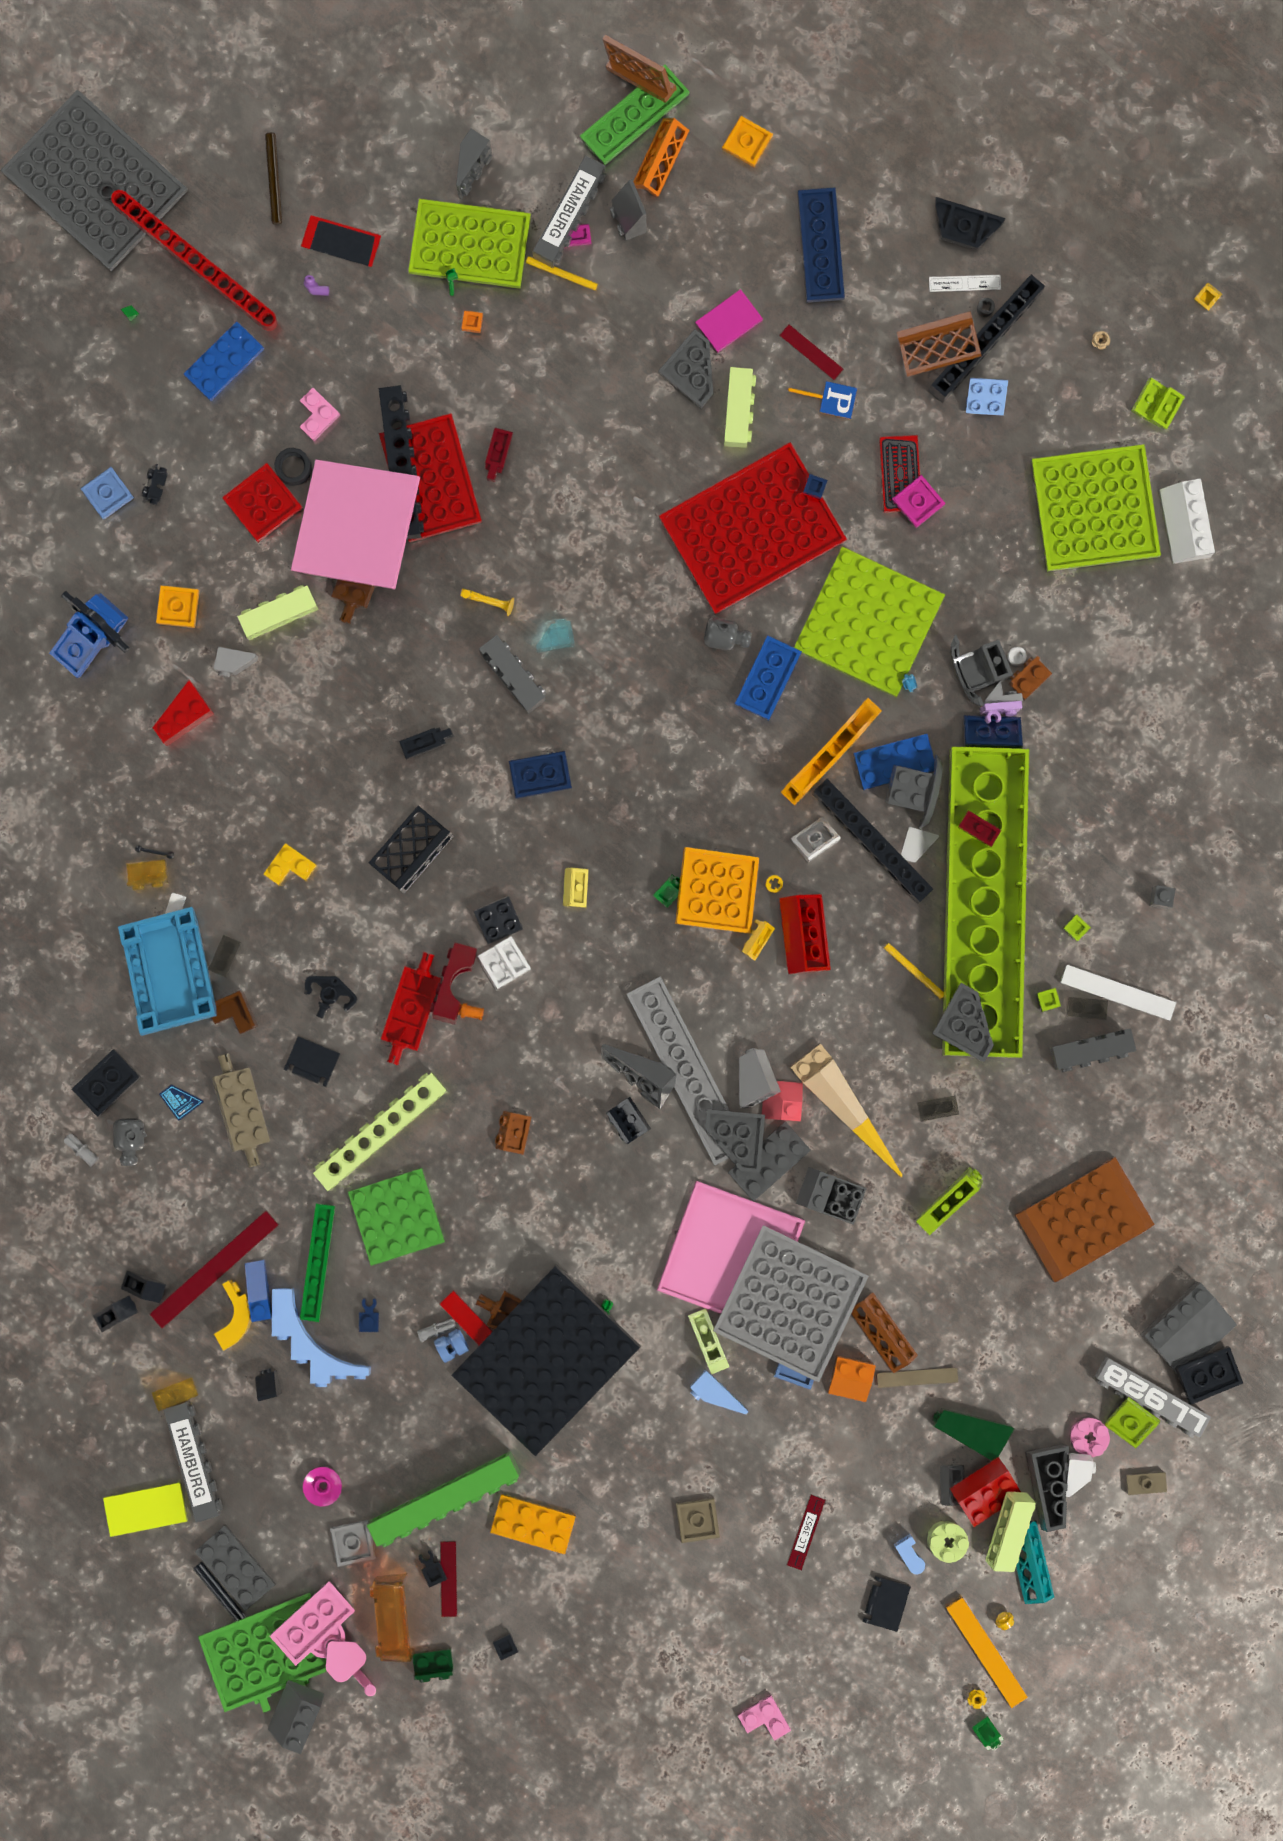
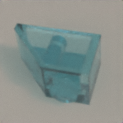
[536,619,575,653]

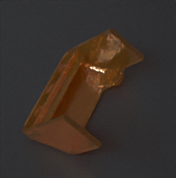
[370,1573,415,1663]

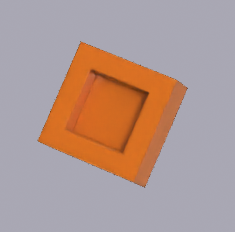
[462,311,483,334]

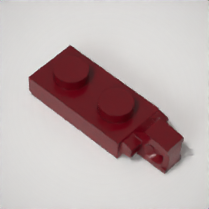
[485,428,513,483]

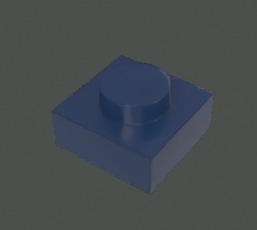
[803,474,828,499]

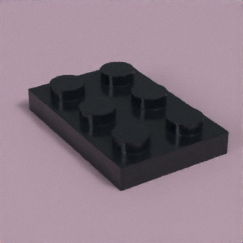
[72,1049,141,1117]
[1175,1346,1243,1405]

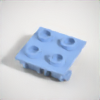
[966,378,1008,415]

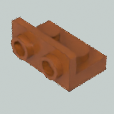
[1008,656,1052,701]
[495,1111,531,1155]

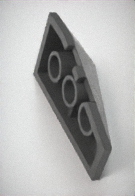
[601,1044,676,1109]

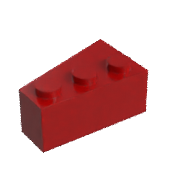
[152,680,214,746]

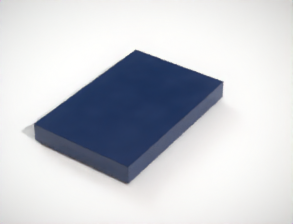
[963,715,1023,749]
[509,751,572,799]

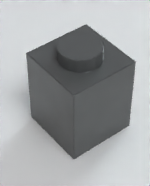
[1149,885,1176,909]

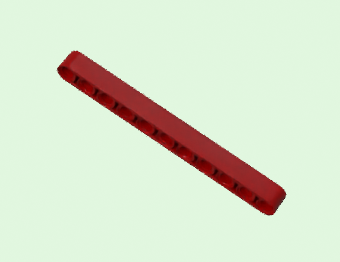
[111,190,277,331]

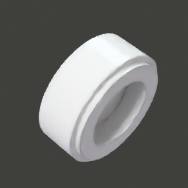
[1007,647,1027,667]

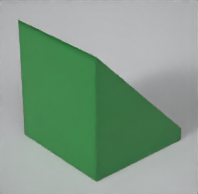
[121,305,139,322]

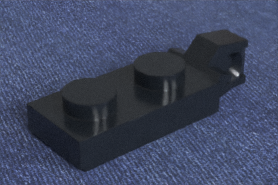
[399,727,453,760]

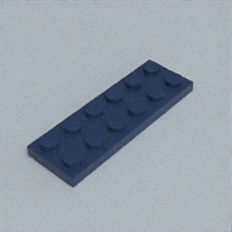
[798,187,845,303]

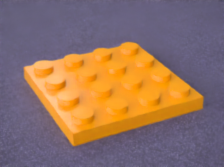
[675,847,759,934]

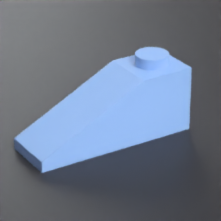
[690,1369,748,1414]

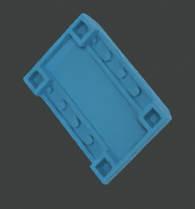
[118,907,217,1036]

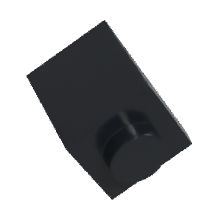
[121,1270,166,1303]
[93,1295,138,1332]
[255,1368,282,1402]

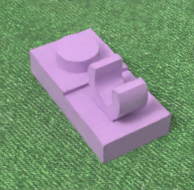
[980,701,1023,723]

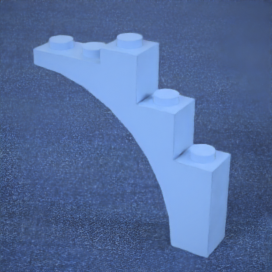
[272,1288,371,1387]

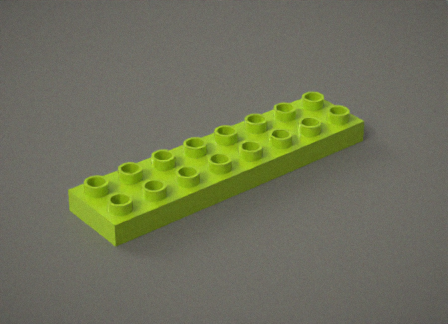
[942,747,1029,1058]

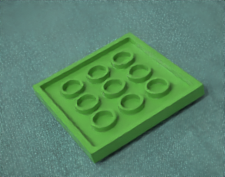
[348,1168,445,1266]

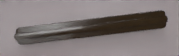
[265,132,282,225]

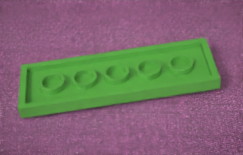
[580,65,689,165]

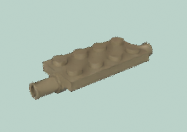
[212,1053,270,1168]

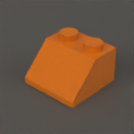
[828,1355,876,1402]

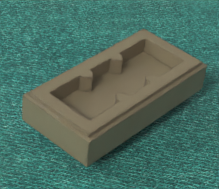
[1126,1472,1167,1495]

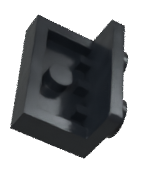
[606,1097,651,1145]

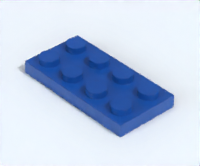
[183,322,264,401]
[735,635,802,721]
[853,734,934,790]

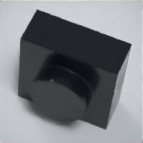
[493,1633,519,1661]

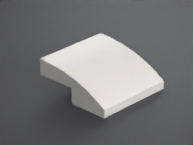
[476,936,531,990]

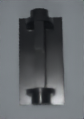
[141,464,168,506]

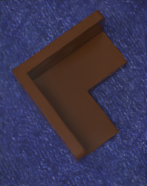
[212,991,258,1034]

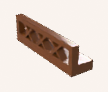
[851,1292,918,1373]

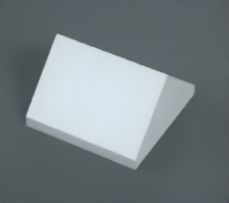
[791,817,841,863]

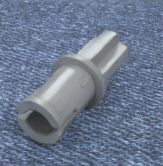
[64,1133,99,1167]
[417,1319,457,1342]

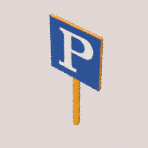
[788,381,857,419]

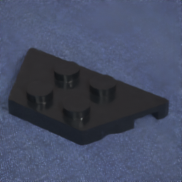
[935,197,1005,250]

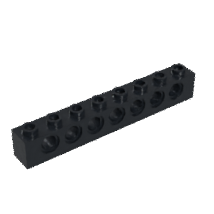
[929,274,1045,403]
[378,385,424,540]
[812,778,933,904]

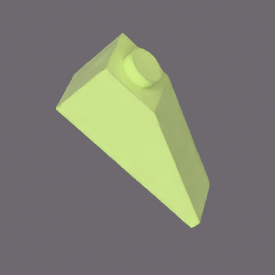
[688,1309,729,1374]

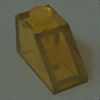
[152,1377,198,1411]

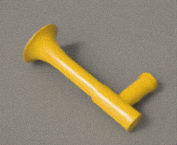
[460,588,514,617]

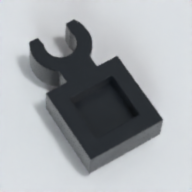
[419,1549,448,1588]

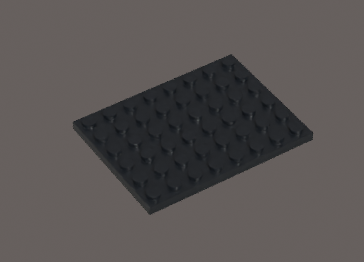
[451,1265,641,1456]

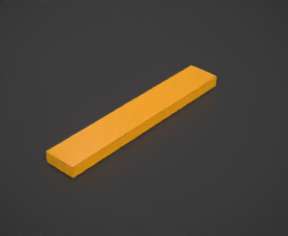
[946,1597,1028,1708]

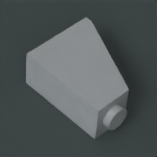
[739,1048,781,1108]

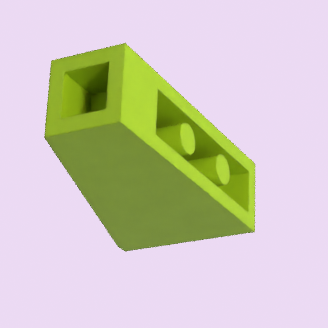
[916,1167,983,1235]

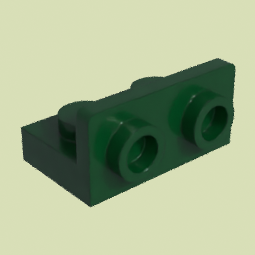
[412,1648,454,1683]

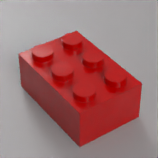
[950,1457,1021,1527]

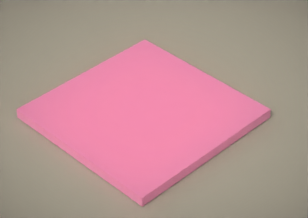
[291,460,420,589]
[657,1181,805,1314]

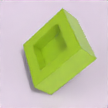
[1063,914,1091,942]
[1036,988,1061,1012]

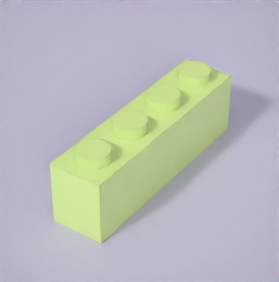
[724,367,756,448]
[237,585,319,640]
[985,1492,1036,1572]

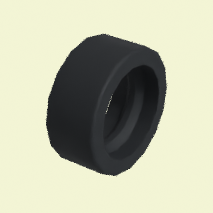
[274,447,312,486]

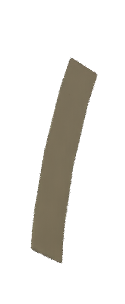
[877,1368,958,1388]

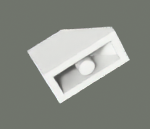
[1066,1453,1096,1497]

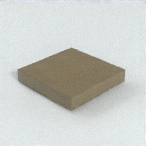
[676,1498,720,1543]

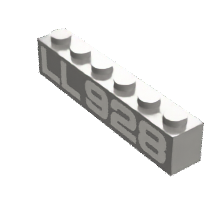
[1094,1357,1211,1438]

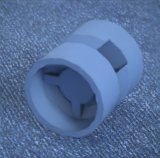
[434,1328,469,1363]

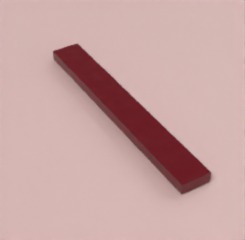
[150,1210,279,1329]

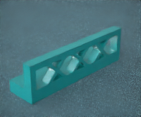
[1016,1520,1055,1604]

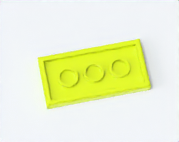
[103,1482,188,1537]

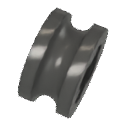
[977,298,995,317]

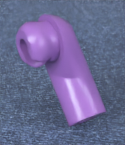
[304,275,329,296]

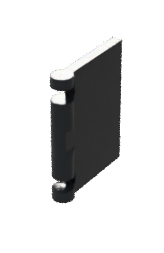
[284,1036,340,1087]
[862,1576,911,1632]

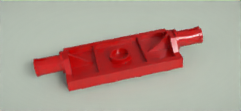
[381,952,442,1065]

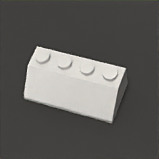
[1159,479,1215,564]

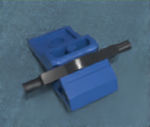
[49,591,130,678]

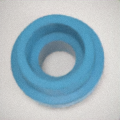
[902,673,917,692]

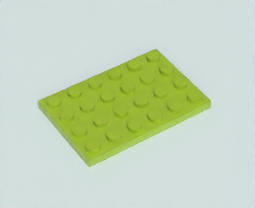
[408,199,531,289]

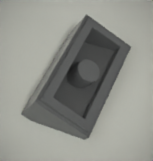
[940,1465,965,1506]

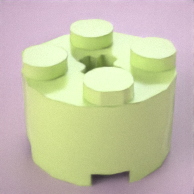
[927,1521,969,1563]

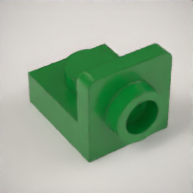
[653,874,680,908]
[972,1716,1004,1750]

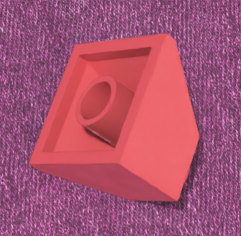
[762,1081,803,1121]

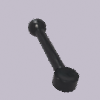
[135,845,174,859]

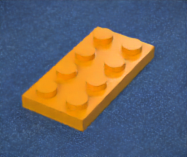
[490,1494,576,1554]

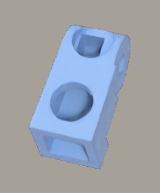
[894,1534,925,1574]

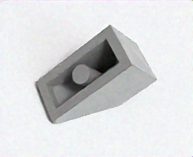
[214,647,258,678]

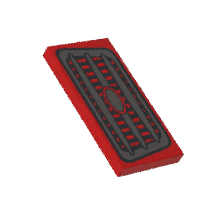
[879,435,920,513]

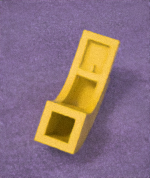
[214,1279,251,1351]

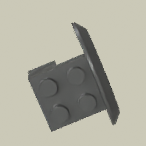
[950,635,1013,707]
[885,755,943,829]

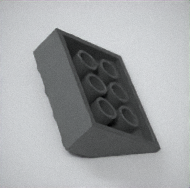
[1140,1282,1237,1375]

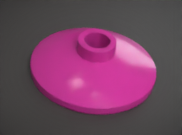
[303,1467,342,1507]

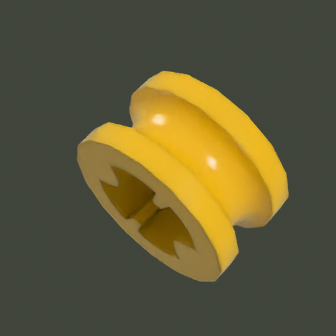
[766,875,783,893]

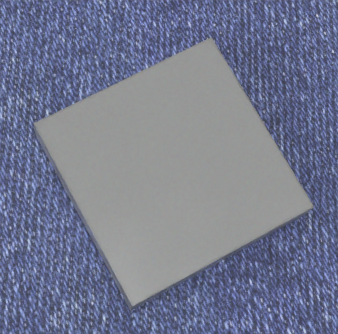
[330,1519,376,1567]

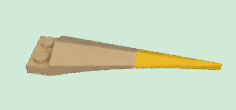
[790,1043,902,1177]

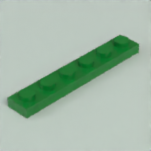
[300,1203,336,1322]

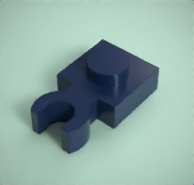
[359,1298,379,1332]

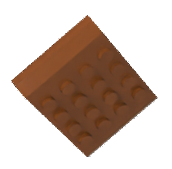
[1015,1157,1155,1283]

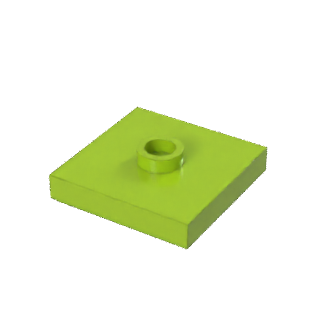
[1105,1397,1160,1448]

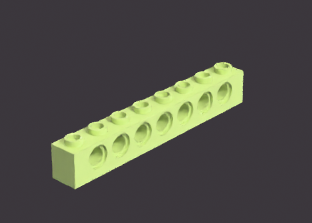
[313,1073,448,1191]

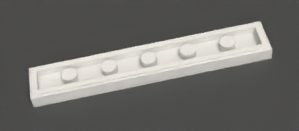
[1060,965,1176,1021]

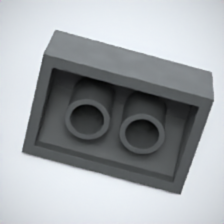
[268,1680,325,1754]

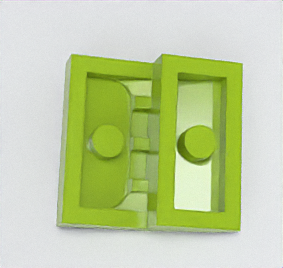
[1131,378,1185,430]

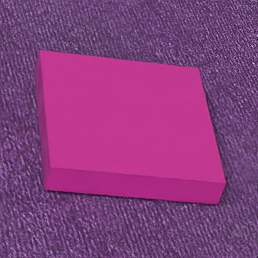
[892,475,946,528]

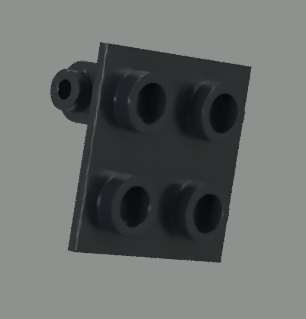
[473,896,523,944]

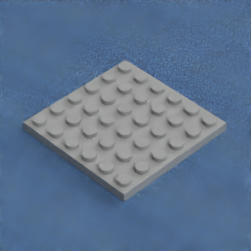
[713,1225,869,1382]

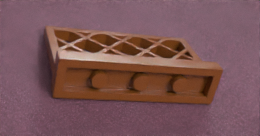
[602,35,677,103]
[897,311,981,377]

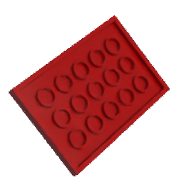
[379,413,482,543]

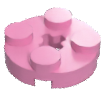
[1070,1417,1110,1457]

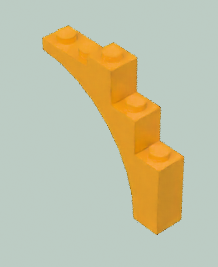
[781,698,882,805]

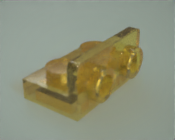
[126,860,168,890]

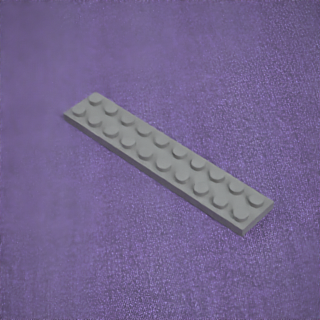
[627,976,730,1166]

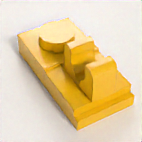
[741,919,775,961]

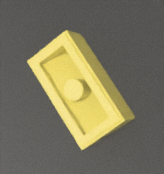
[563,868,588,908]

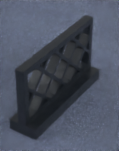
[368,805,454,894]

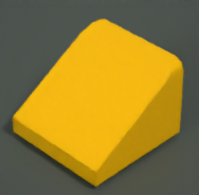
[1194,283,1222,311]

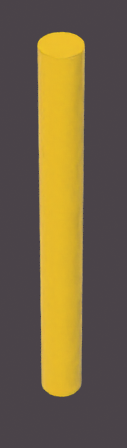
[526,256,598,291]
[884,943,944,999]

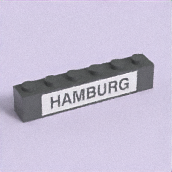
[533,156,607,268]
[163,1401,223,1523]

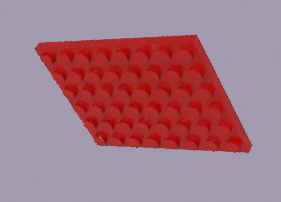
[659,442,847,615]

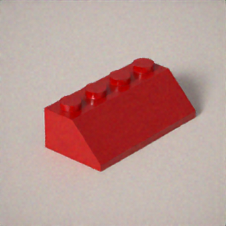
[779,894,831,974]

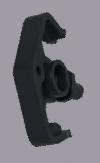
[304,976,358,1019]

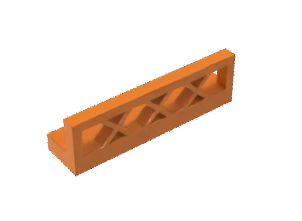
[633,118,690,197]

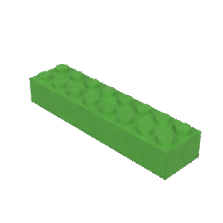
[367,1451,521,1547]

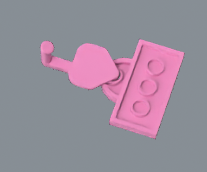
[270,1581,376,1696]

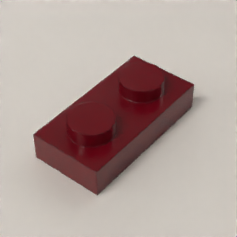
[958,810,1002,847]

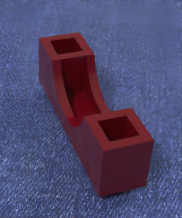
[430,943,477,1025]

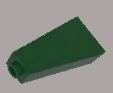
[932,1408,1014,1461]

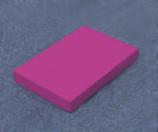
[695,289,763,353]

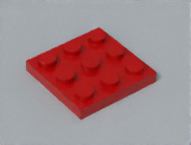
[222,463,302,543]

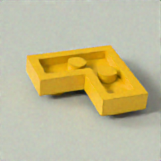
[263,843,317,886]

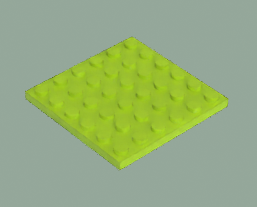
[1031,444,1161,572]
[794,546,945,698]

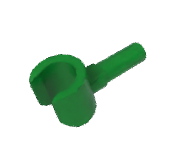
[445,268,458,296]

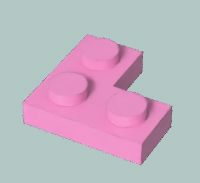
[300,388,340,441]
[737,1695,791,1741]

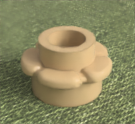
[1092,331,1110,350]

